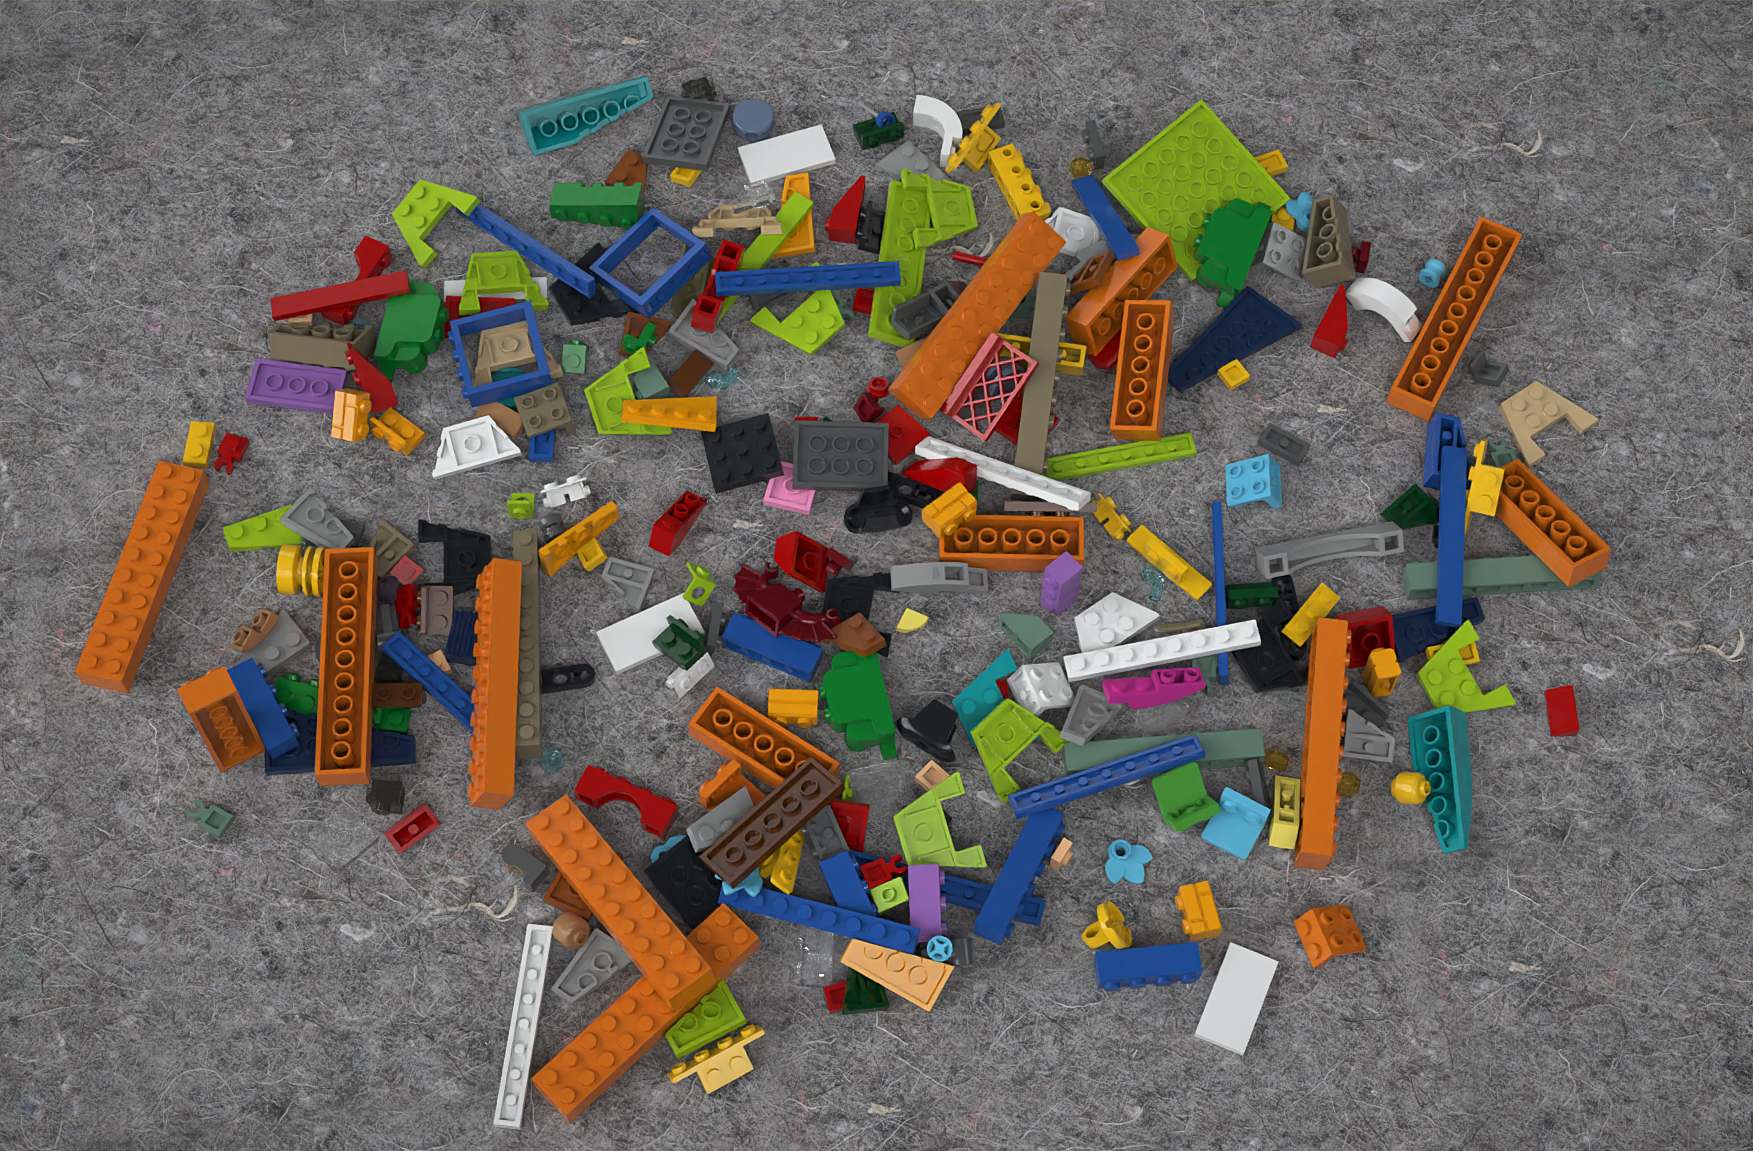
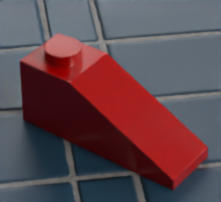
[825,175,866,244]
[1310,284,1349,358]
[903,457,977,493]

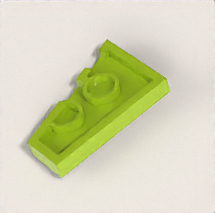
[222,505,306,552]
[665,979,747,1059]

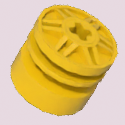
[276,544,327,597]

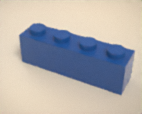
[722,613,823,683]
[227,657,300,759]
[819,851,885,947]
[1094,942,1202,992]

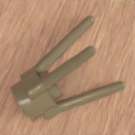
[1155,619,1205,634]

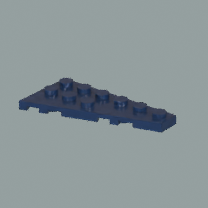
[1167,286,1302,392]
[265,708,416,776]

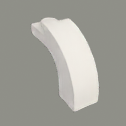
[913,95,962,168]
[1345,277,1423,342]

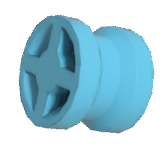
[1418,259,1447,288]
[927,936,953,961]

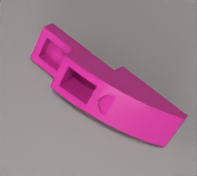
[1102,667,1206,709]

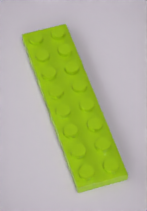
[868,180,931,348]

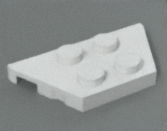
[1045,207,1104,257]
[432,415,522,480]
[1074,592,1160,653]

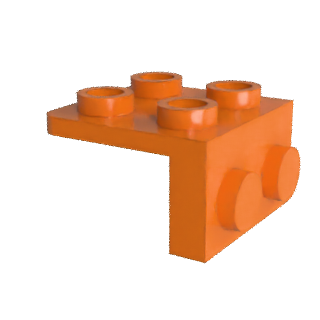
[699,759,766,812]
[1293,904,1366,968]

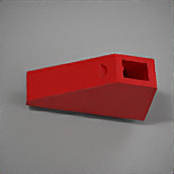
[345,343,399,414]
[648,491,707,556]

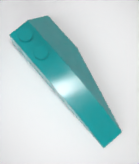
[517,76,653,156]
[1407,705,1472,854]

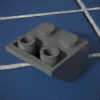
[928,280,968,316]

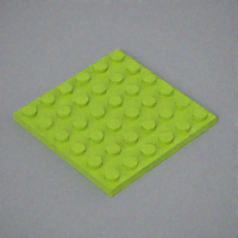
[1102,99,1291,282]

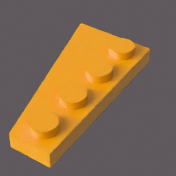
[771,172,816,259]
[621,396,717,432]
[538,501,620,578]

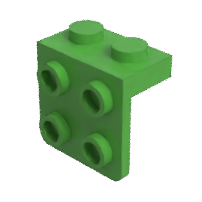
[1152,761,1220,832]

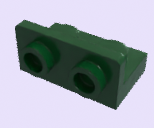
[652,615,708,671]

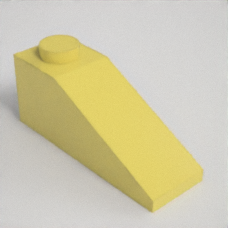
[1269,775,1300,850]

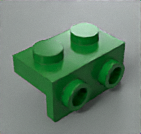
[275,672,319,715]

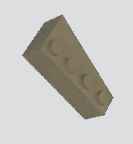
[1302,194,1355,288]
[268,323,376,370]

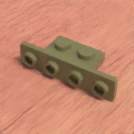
[670,242,715,318]

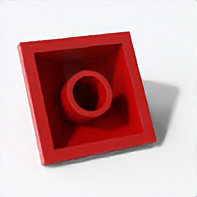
[774,531,829,593]

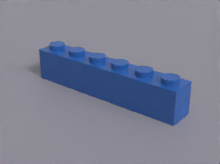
[973,808,1066,946]

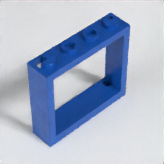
[589,207,713,319]
[448,301,553,408]

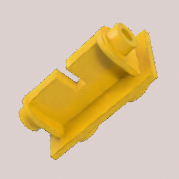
[1092,493,1133,541]

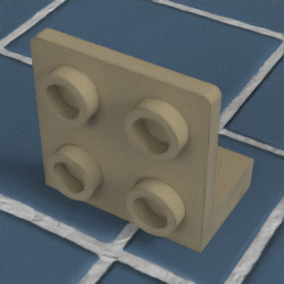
[514,382,577,438]

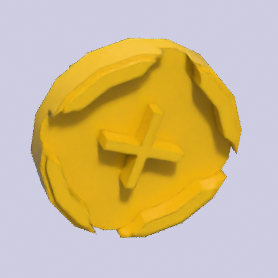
[1082,901,1132,950]

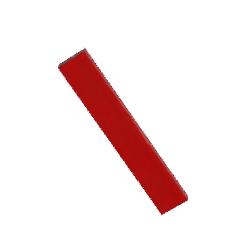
[270,270,410,321]

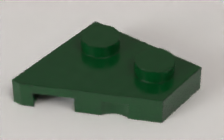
[1381,483,1436,530]
[842,967,890,1015]

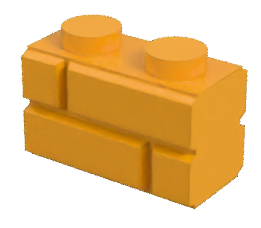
[331,388,372,442]
[922,483,977,538]
[1362,648,1401,698]
[768,688,818,728]
[1174,881,1222,942]

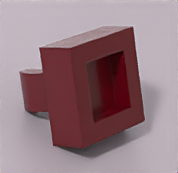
[1351,241,1371,274]
[853,392,885,423]
[825,547,854,577]

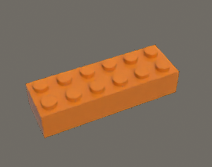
[1065,227,1178,356]
[1110,300,1175,441]
[1496,459,1611,587]
[939,515,1084,572]
[177,666,265,773]
[688,687,840,789]

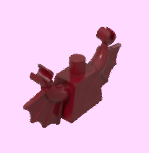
[732,562,842,643]

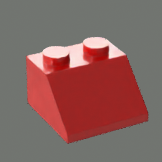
[1336,606,1396,669]

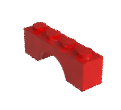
[321,235,392,326]
[691,239,745,334]
[574,765,678,840]

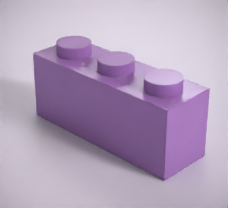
[1040,551,1083,616]
[908,864,947,943]

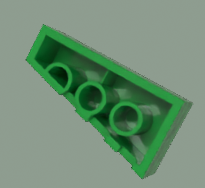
[549,182,645,230]

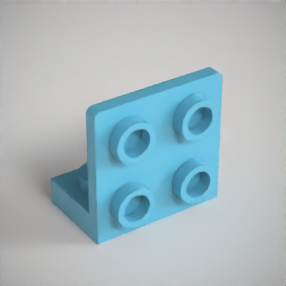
[1225,454,1282,509]
[1201,787,1271,861]

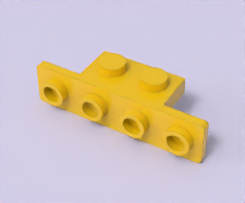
[945,102,1002,173]
[1465,438,1505,534]
[1127,525,1212,601]
[759,829,805,895]
[667,1024,765,1094]

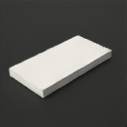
[737,124,836,187]
[596,593,705,675]
[1194,942,1279,1056]

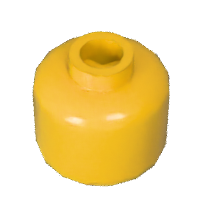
[1391,772,1431,804]

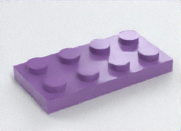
[245,358,348,414]

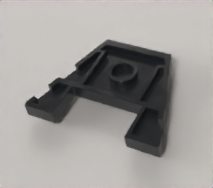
[549,243,640,326]
[418,519,492,607]
[822,572,900,657]
[1231,598,1309,693]

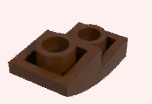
[667,349,713,398]

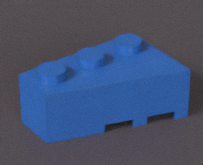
[1423,413,1472,490]

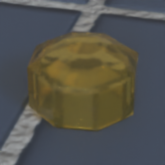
[1069,157,1092,179]
[1264,750,1289,771]
[1337,772,1360,798]

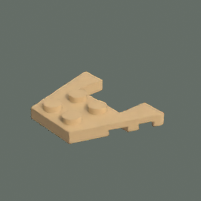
[692,203,782,237]
[473,321,563,387]
[1499,381,1598,469]

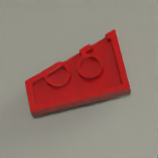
[443,296,516,340]

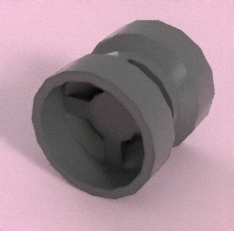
[539,513,567,544]

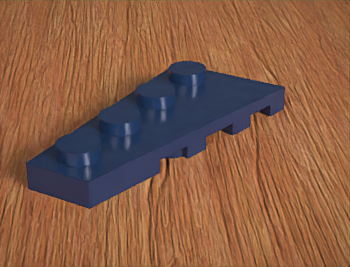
[1392,597,1485,663]

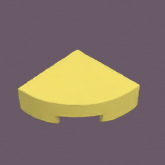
[896,608,929,633]

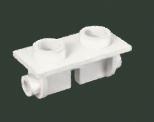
[540,475,591,509]
[665,652,715,698]

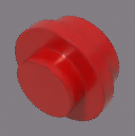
[867,377,890,398]

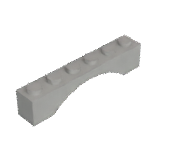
[1255,521,1404,579]

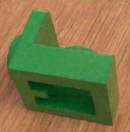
[372,708,412,735]

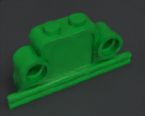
[1193,199,1273,309]
[374,279,449,383]
[818,651,898,760]

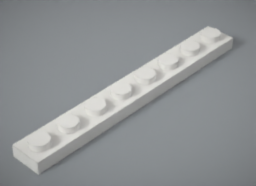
[915,436,1091,511]
[1063,620,1261,682]
[493,924,553,1130]

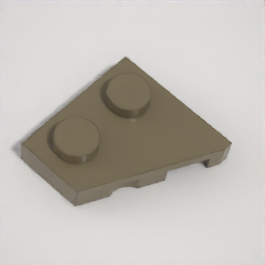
[370,519,416,582]

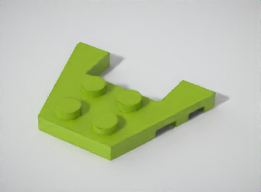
[900,168,978,251]
[392,179,481,269]
[458,251,549,315]
[750,261,846,356]
[584,347,673,435]
[1415,620,1516,713]
[970,698,1069,803]
[892,772,987,868]

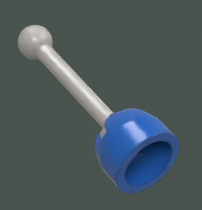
[857,100,895,128]

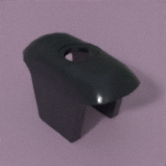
[844,485,912,534]
[896,700,958,762]

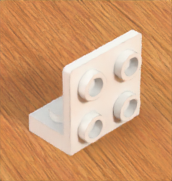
[1007,662,1075,717]

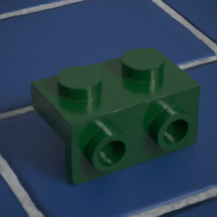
[853,112,904,150]
[1225,582,1278,610]

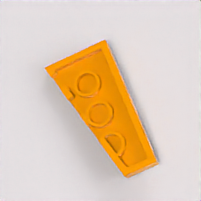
[839,938,954,1012]

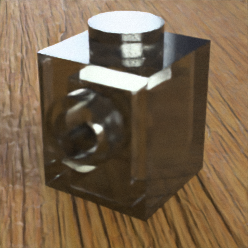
[366,779,406,816]

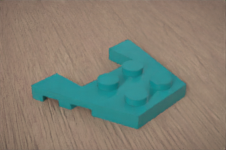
[951,650,1042,747]

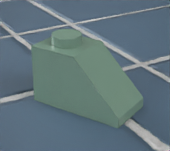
[633,352,671,400]
[998,613,1054,659]

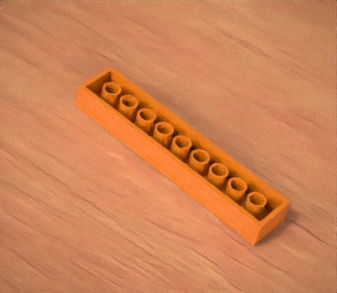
[888,211,1066,420]
[1386,216,1522,422]
[75,460,210,694]
[315,547,378,786]
[467,558,522,810]
[1294,617,1352,871]
[525,794,716,1013]
[531,903,760,1124]

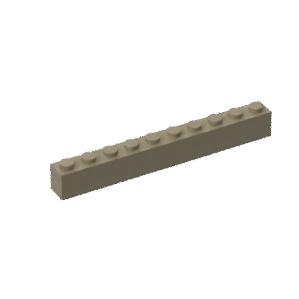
[1011,272,1071,502]
[513,529,543,759]

